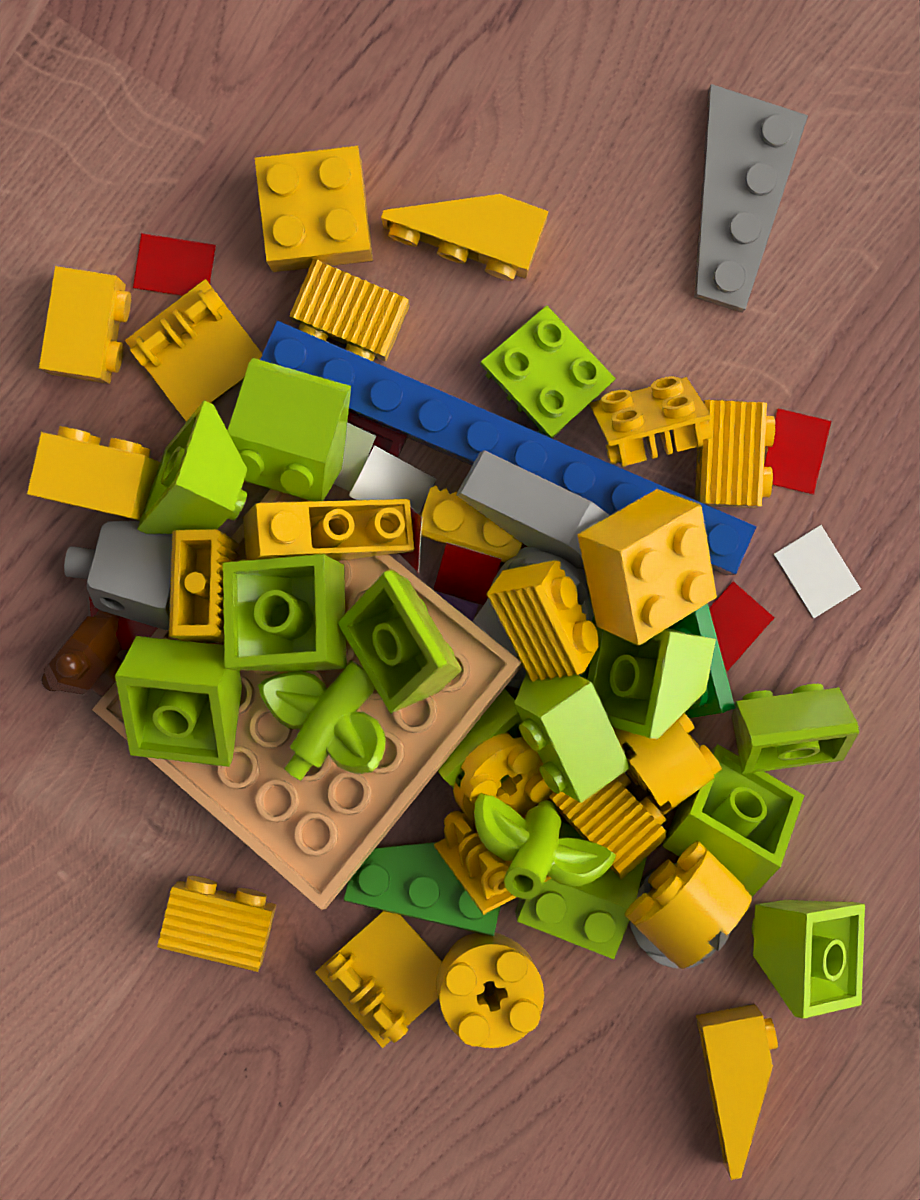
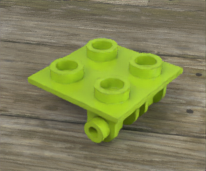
[479,305,616,438]

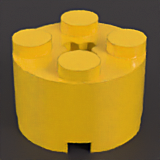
[612,713,722,815]
[625,841,752,969]
[436,932,544,1048]

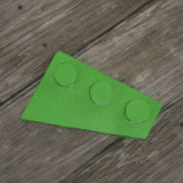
[344,842,501,936]

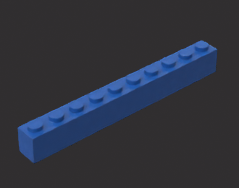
[260,320,757,575]

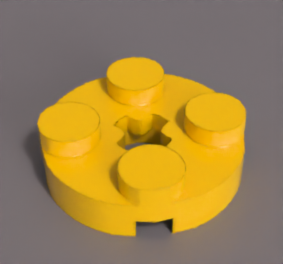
[453,732,553,823]

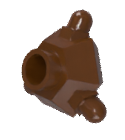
[41,609,123,697]

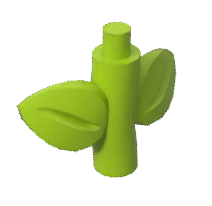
[258,660,386,781]
[474,793,616,899]

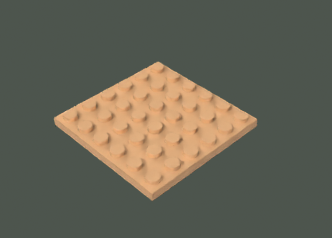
[92,489,523,910]

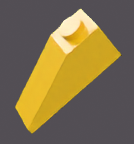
[696,1004,778,1180]

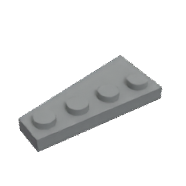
[694,84,808,313]

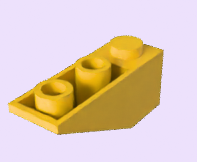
[381,194,549,281]
[243,499,414,561]

